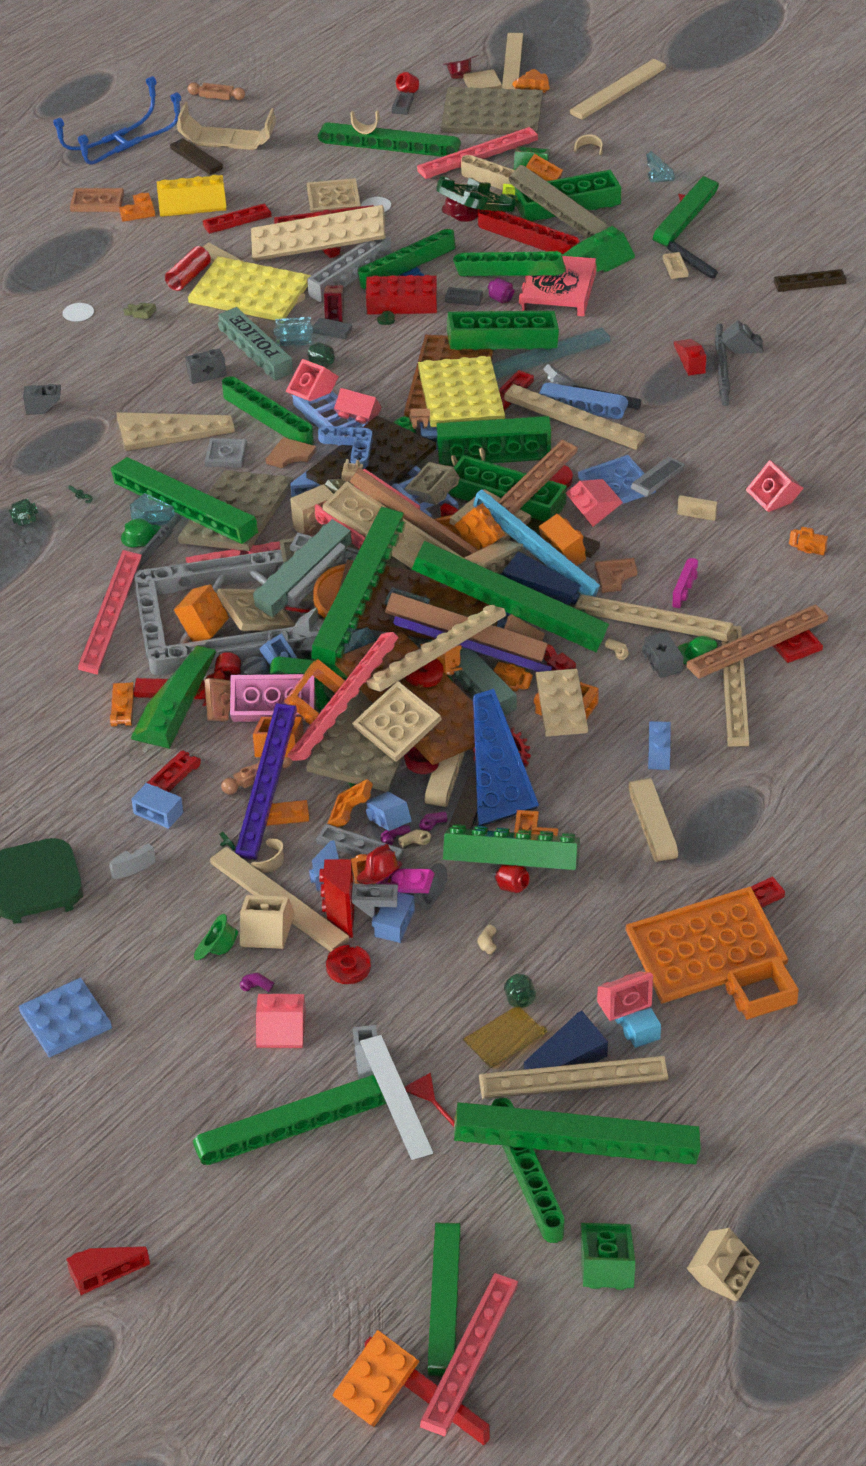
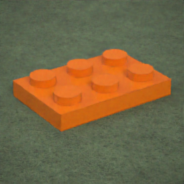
[332,1330,420,1427]

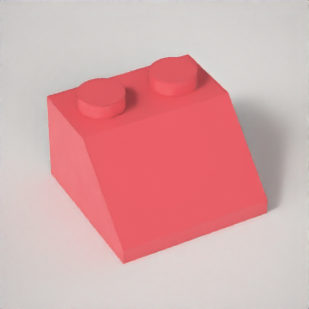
[286,359,339,401]
[334,388,382,424]
[746,460,804,512]
[566,479,623,527]
[597,971,653,1021]
[256,994,306,1048]

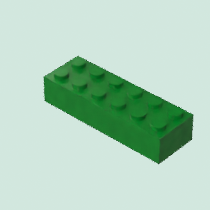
[515,169,621,222]
[447,311,559,350]
[436,416,551,466]
[448,455,567,522]
[443,824,580,870]

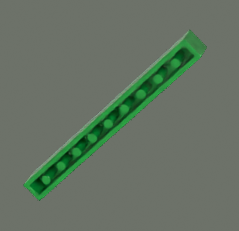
[111,457,259,544]
[312,506,406,665]
[411,541,609,653]
[454,1102,701,1165]

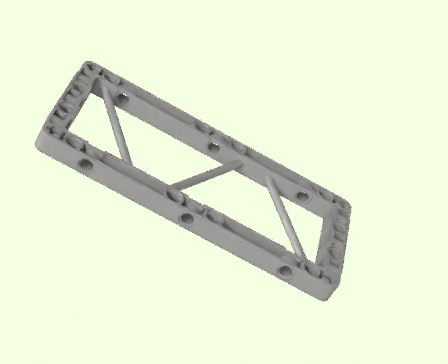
[134,549,411,675]

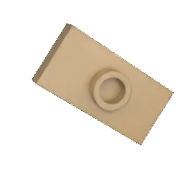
[663,252,688,279]
[677,495,717,521]

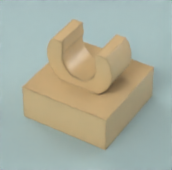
[342,459,363,481]

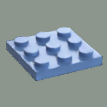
[578,455,656,504]
[19,978,112,1058]

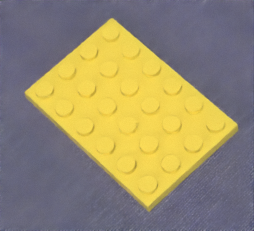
[188,256,311,322]
[418,356,505,427]

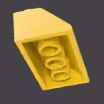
[156,175,227,217]

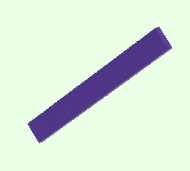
[393,616,552,672]
[235,703,297,860]

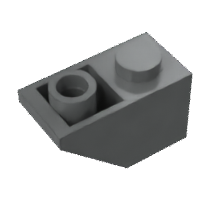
[722,321,764,354]
[23,384,61,415]

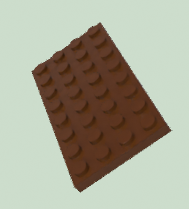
[339,559,498,640]

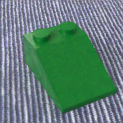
[513,146,550,170]
[580,1223,635,1290]

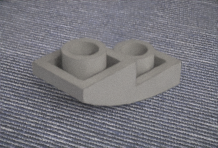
[109,843,156,879]

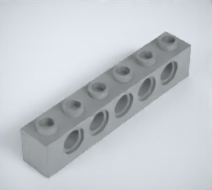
[307,236,392,302]

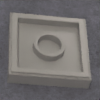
[205,438,247,468]

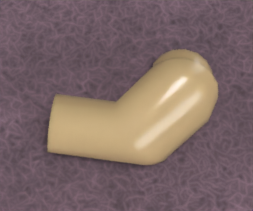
[605,638,629,660]
[398,829,431,848]
[477,925,497,954]

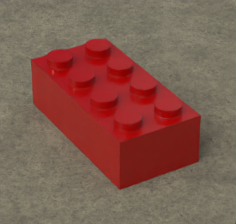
[366,275,437,315]

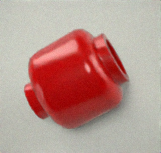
[396,72,419,93]
[214,652,241,680]
[495,864,530,893]

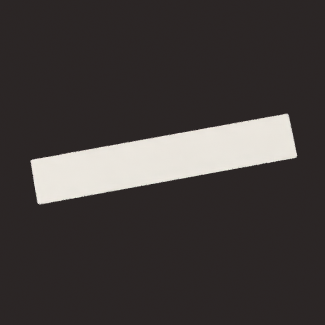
[360,1035,433,1160]

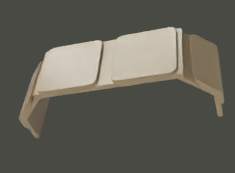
[177,102,276,150]

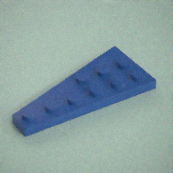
[473,689,539,826]

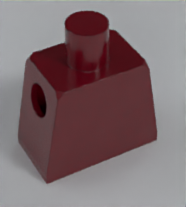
[324,285,344,322]

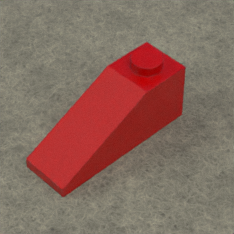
[674,339,706,376]
[66,1246,150,1295]

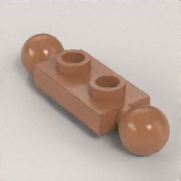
[188,82,245,100]
[221,757,293,795]

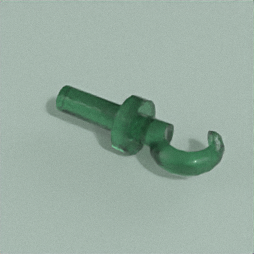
[68,485,93,503]

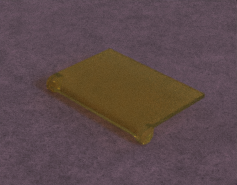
[463,1005,548,1068]

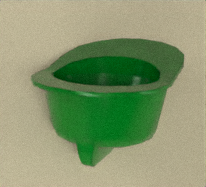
[121,518,161,547]
[678,636,718,664]
[194,914,238,961]

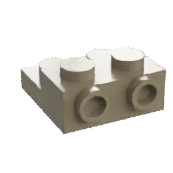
[405,462,460,505]

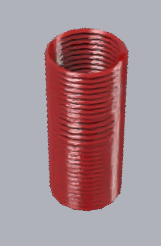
[165,246,211,291]

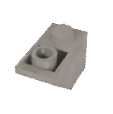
[352,1025,377,1079]

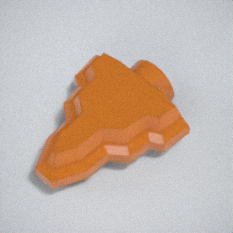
[512,69,550,93]

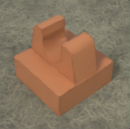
[409,409,430,429]

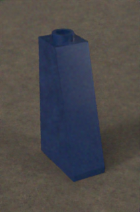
[501,551,581,606]
[524,1011,608,1070]

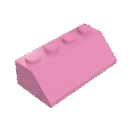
[230,674,316,722]

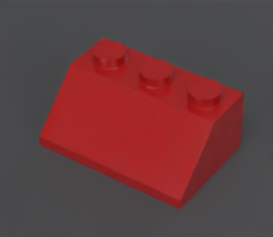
[319,859,355,938]

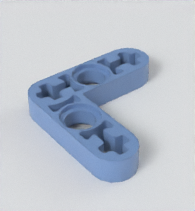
[318,426,373,469]

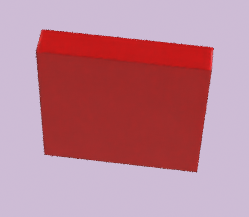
[773,630,823,663]

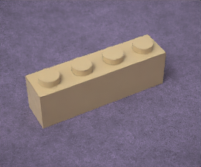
[464,539,523,574]

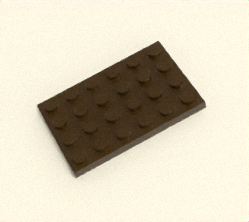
[306,415,436,486]

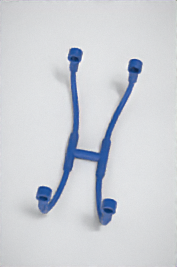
[53,76,181,165]

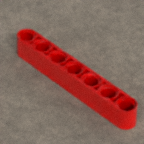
[478,209,580,255]

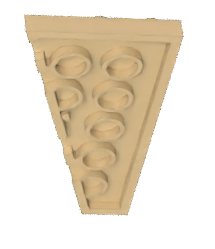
[116,412,235,451]

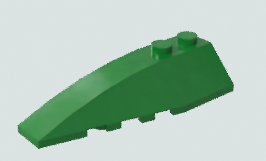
[562,226,635,272]
[131,645,216,749]

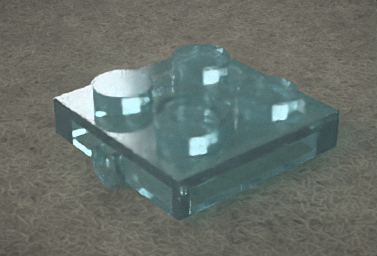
[274,317,313,346]

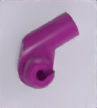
[419,811,447,831]
[380,825,410,845]
[239,972,275,992]

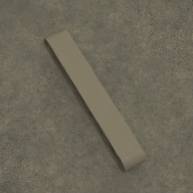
[508,165,609,238]

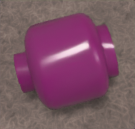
[488,277,515,304]

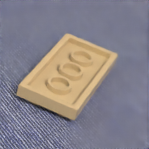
[536,669,588,737]

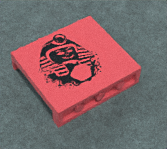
[519,256,596,316]

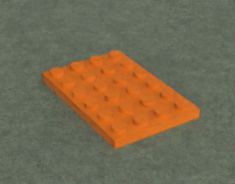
[625,887,788,1004]

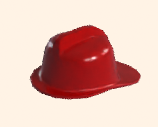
[357,844,403,884]

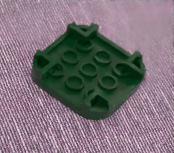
[436,176,517,212]
[0,838,83,924]

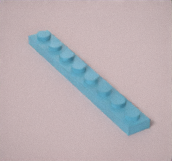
[473,489,600,597]

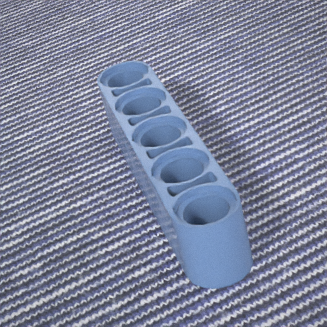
[539,383,628,419]

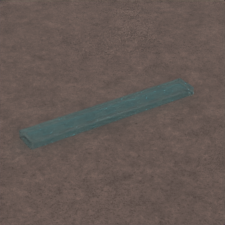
[492,327,610,379]

